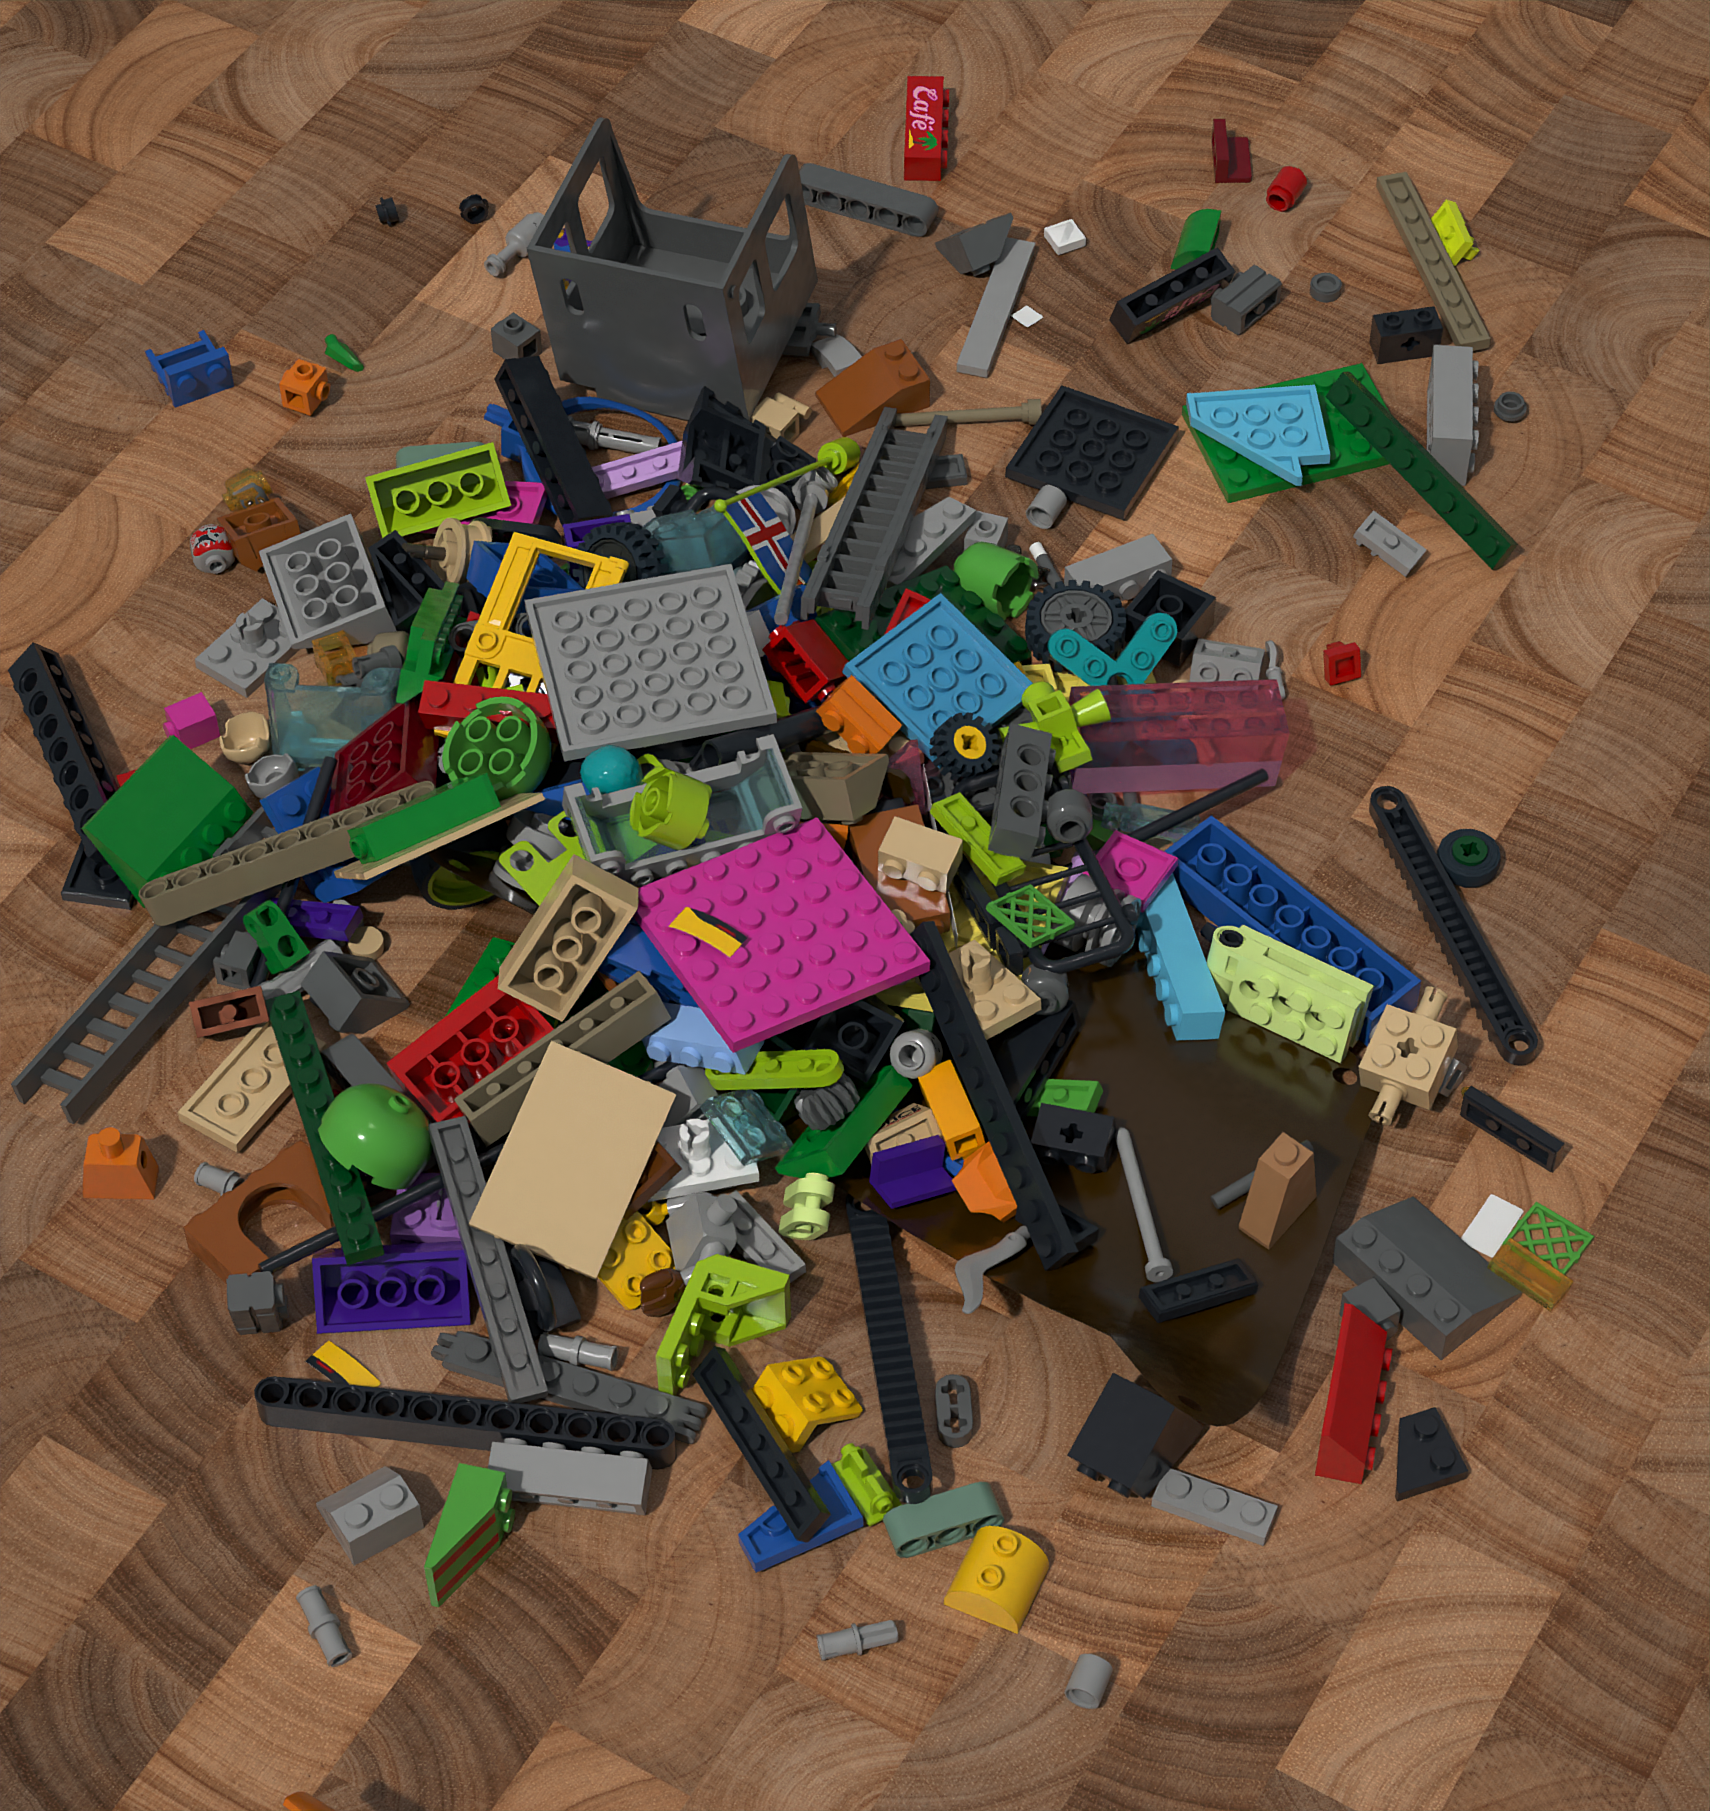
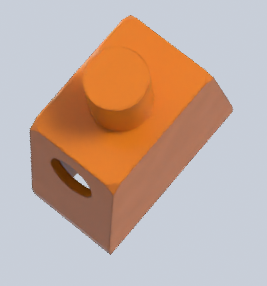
[83,1127,159,1200]

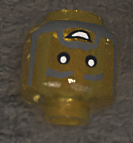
[222,467,273,512]

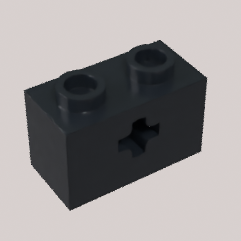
[1369,306,1443,364]
[1031,1103,1117,1173]

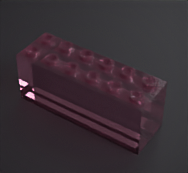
[1068,679,1290,794]

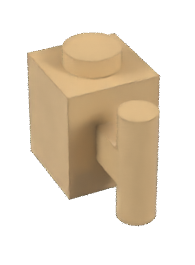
[750,392,812,443]

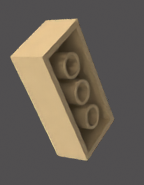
[498,854,638,1022]

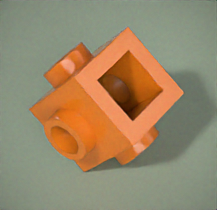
[279,359,330,416]

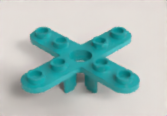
[1048,613,1191,755]

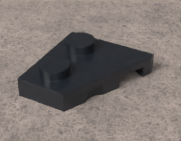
[1395,1407,1468,1502]

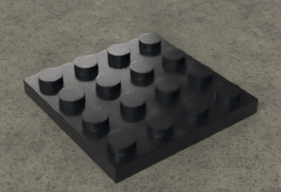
[1005,385,1179,520]

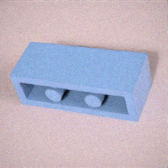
[642,1002,764,1075]

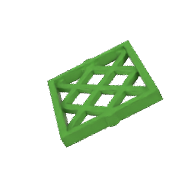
[986,884,1075,948]
[1502,1202,1594,1282]

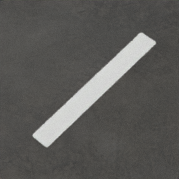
[922,764,958,949]

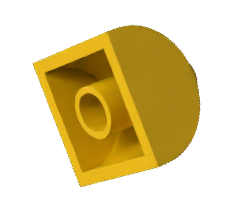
[944,1526,1049,1634]

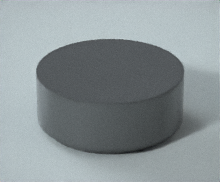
[1310,273,1342,303]

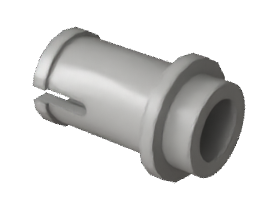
[194,1162,244,1196]

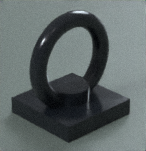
[510,1244,581,1341]

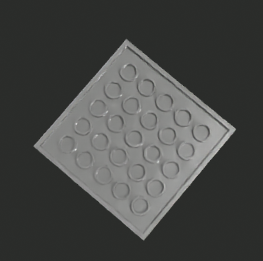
[525,564,777,761]

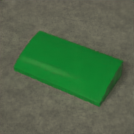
[775,1064,913,1178]

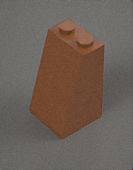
[847,804,951,935]

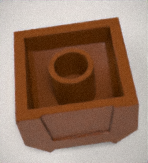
[217,497,301,572]

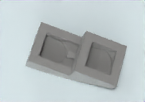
[810,334,862,377]

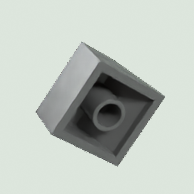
[301,951,410,1034]

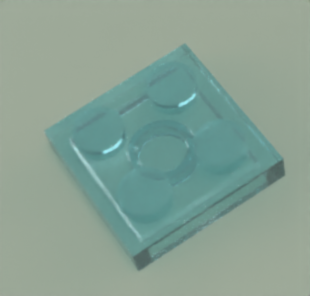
[699,1089,794,1166]

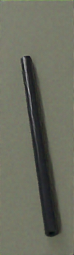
[249,756,338,988]

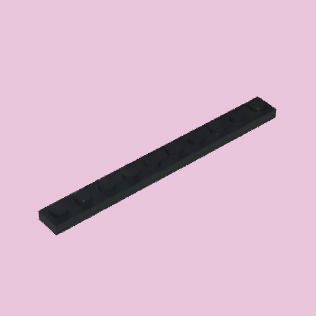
[910,921,1078,1271]

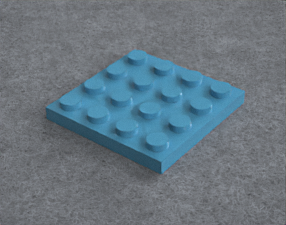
[842,593,1033,769]

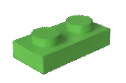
[1027,1079,1103,1117]

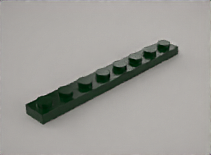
[1325,372,1518,570]

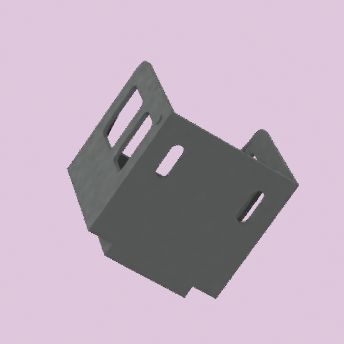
[527,117,818,421]

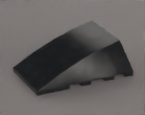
[677,386,816,509]

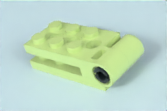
[1207,925,1374,1063]

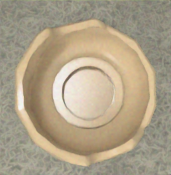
[219,712,273,764]

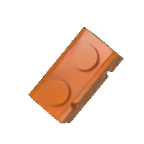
[816,675,902,754]

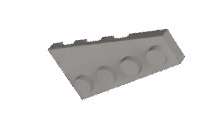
[885,497,976,589]

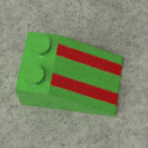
[424,1463,515,1607]

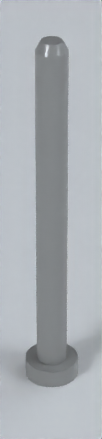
[1115,1128,1173,1282]

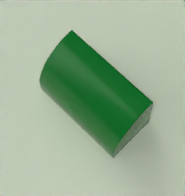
[1170,209,1222,270]

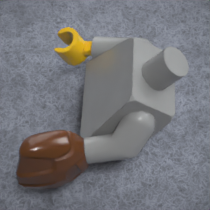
[640,1192,737,1317]

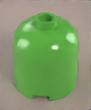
[954,541,1039,621]

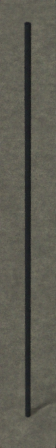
[258,768,1269,1274]

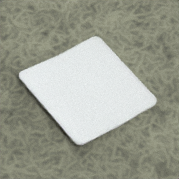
[1011,306,1043,327]

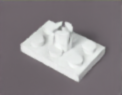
[648,1113,759,1202]

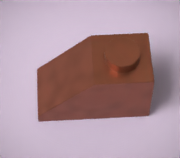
[189,985,270,1038]

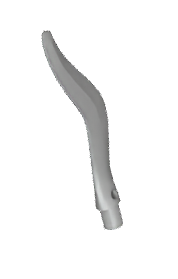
[955,1226,1031,1314]

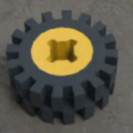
[929,712,999,781]

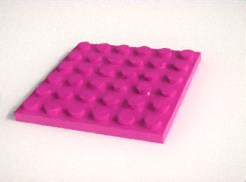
[633,817,930,1053]

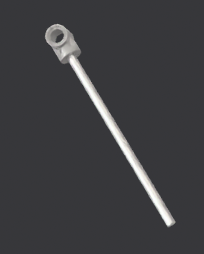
[774,466,838,625]

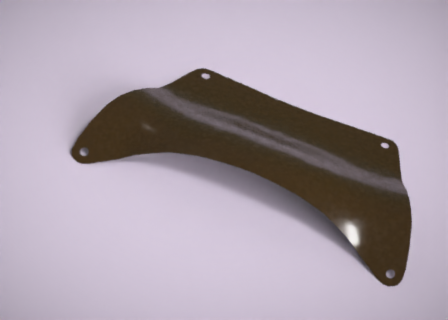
[427,839,1380,1427]

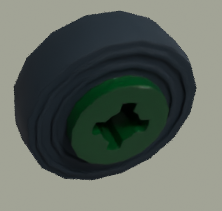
[1437,829,1501,887]

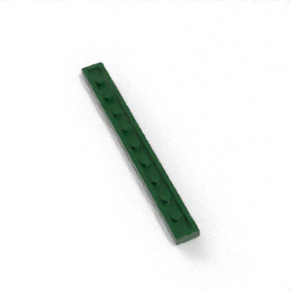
[265,990,385,1266]

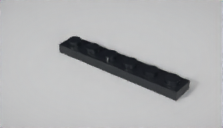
[692,1346,831,1542]

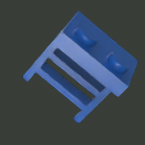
[145,330,234,408]

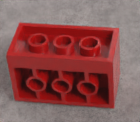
[386,975,554,1128]

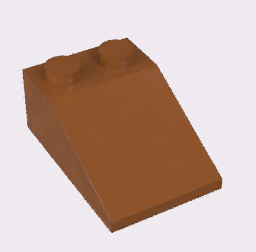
[815,339,930,437]

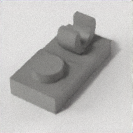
[1353,510,1427,577]

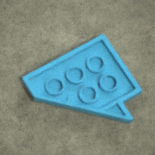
[1186,385,1331,486]

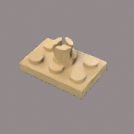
[915,939,1042,1040]

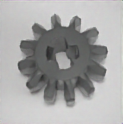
[794,1072,860,1130]

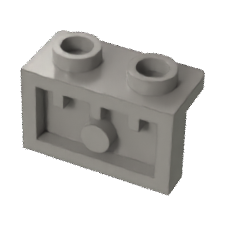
[1189,638,1265,695]

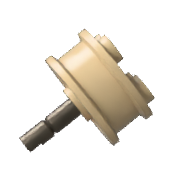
[402,518,492,585]

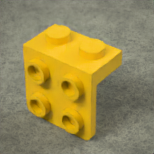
[573,1211,675,1311]
[752,1356,863,1453]

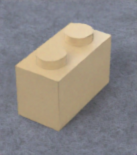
[878,816,963,894]

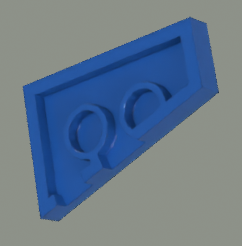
[738,1460,864,1573]

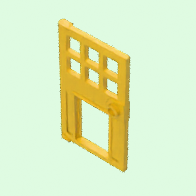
[434,532,630,762]

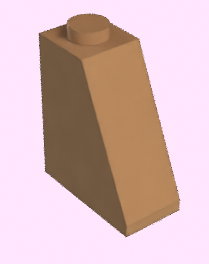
[1239,1132,1317,1250]

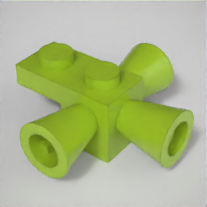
[999,682,1111,773]

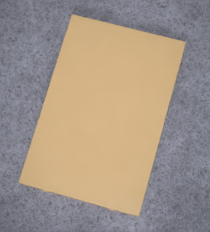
[334,793,545,880]
[469,1041,676,1280]

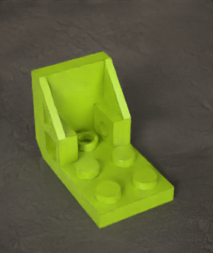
[656,1254,791,1396]

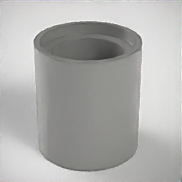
[1026,485,1067,529]
[1064,1654,1113,1709]

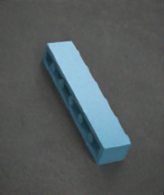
[1136,873,1225,1040]

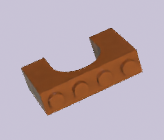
[183,1139,335,1284]

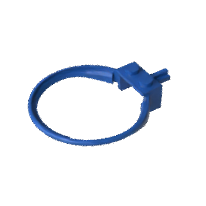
[484,397,681,516]

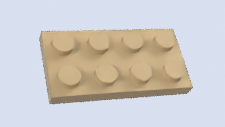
[178,1019,327,1153]

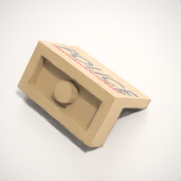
[864,1103,943,1164]

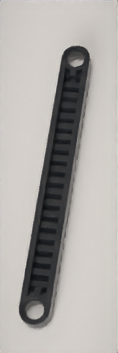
[1369,786,1538,1066]
[846,1194,933,1504]

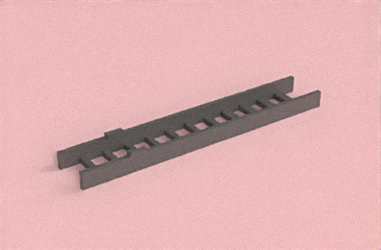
[11,806,283,1124]

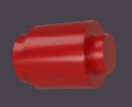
[1266,166,1307,212]

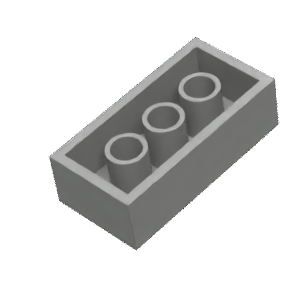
[1426,345,1479,486]

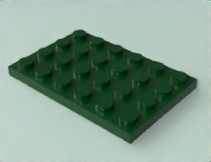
[815,565,1031,665]

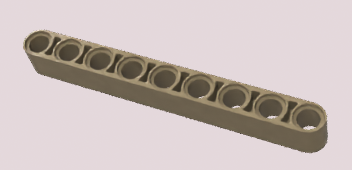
[139,781,436,926]

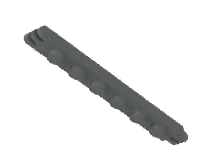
[431,1331,708,1444]

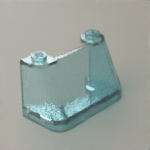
[264,663,401,771]

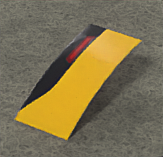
[668,907,748,957]
[305,1340,381,1388]

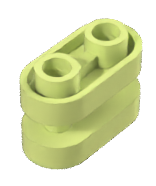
[779,1173,835,1240]

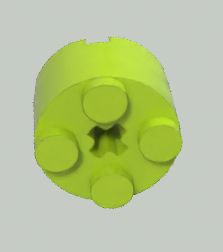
[630,766,712,850]

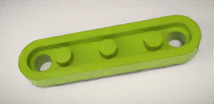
[705,1049,844,1090]

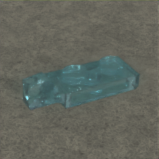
[1101,802,1201,843]

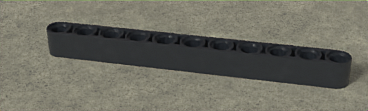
[254,1376,677,1470]

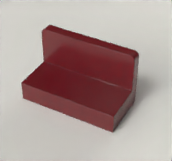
[1211,119,1252,183]

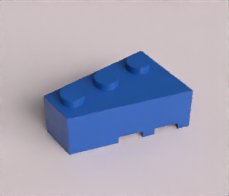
[597,923,700,1008]

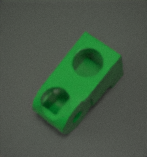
[243,900,310,975]

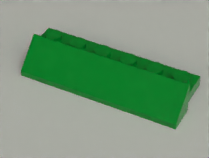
[396,581,467,704]

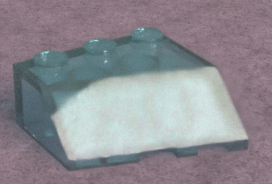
[642,504,747,576]

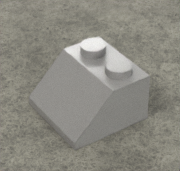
[316,1466,424,1566]

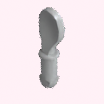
[1265,640,1285,701]

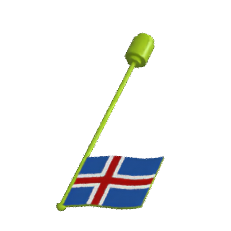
[714,437,861,595]

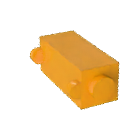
[918,1060,986,1161]

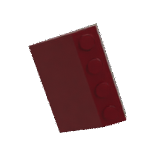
[329,697,439,815]

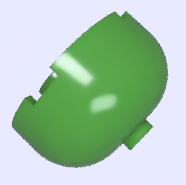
[442,697,552,801]
[318,1083,433,1190]

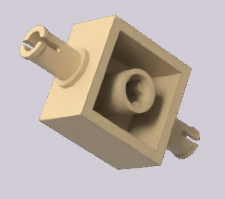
[1358,986,1458,1125]

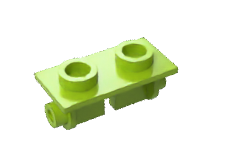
[831,1443,902,1527]

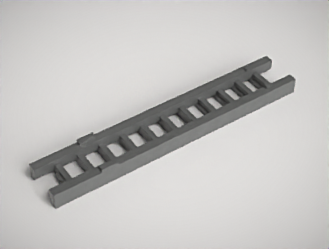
[800,407,948,630]

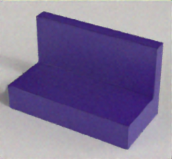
[869,1135,957,1209]

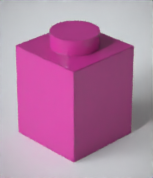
[163,692,220,749]

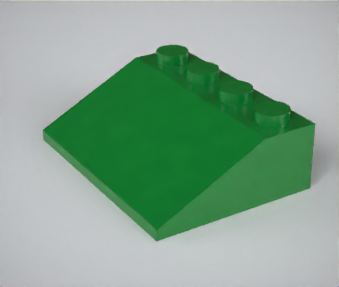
[81,735,253,908]

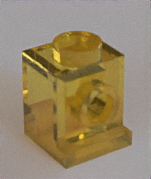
[312,630,357,686]

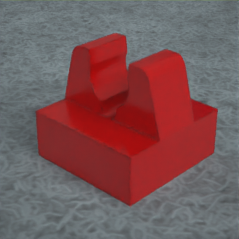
[1323,641,1361,686]

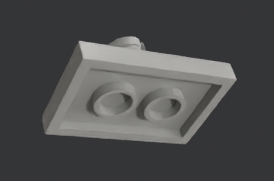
[195,598,300,698]

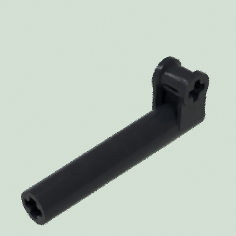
[689,706,834,771]

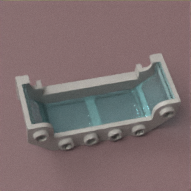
[562,734,802,887]

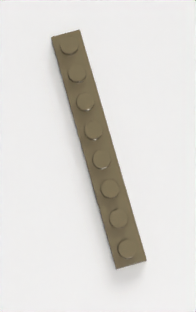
[1376,172,1491,351]

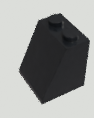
[1067,1373,1203,1499]

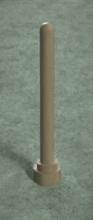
[895,399,1042,427]

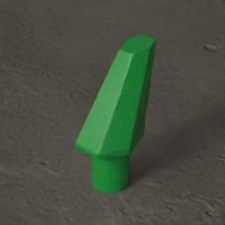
[325,334,364,372]

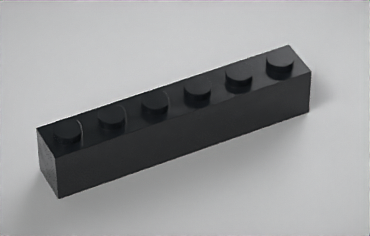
[494,356,613,527]

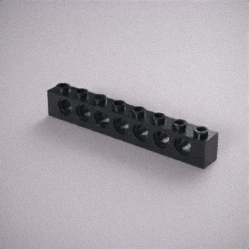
[8,642,119,866]

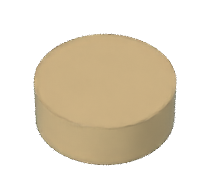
[347,926,384,960]

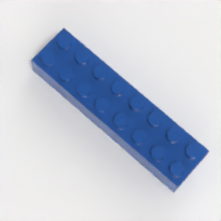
[1164,815,1421,1046]

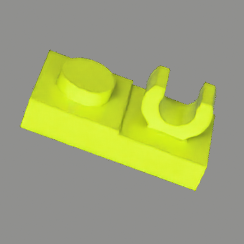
[1430,199,1479,266]

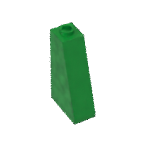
[347,773,501,864]

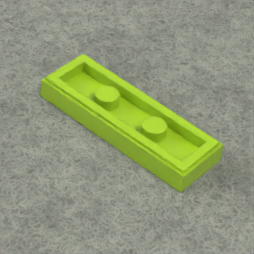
[930,792,1026,886]

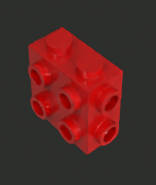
[762,619,849,703]

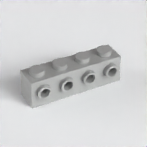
[488,1438,652,1515]

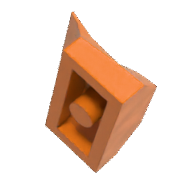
[951,1142,1017,1223]

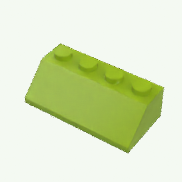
[365,442,511,538]

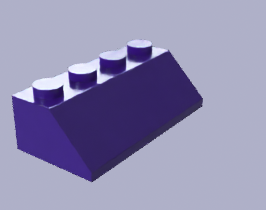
[312,1241,471,1334]

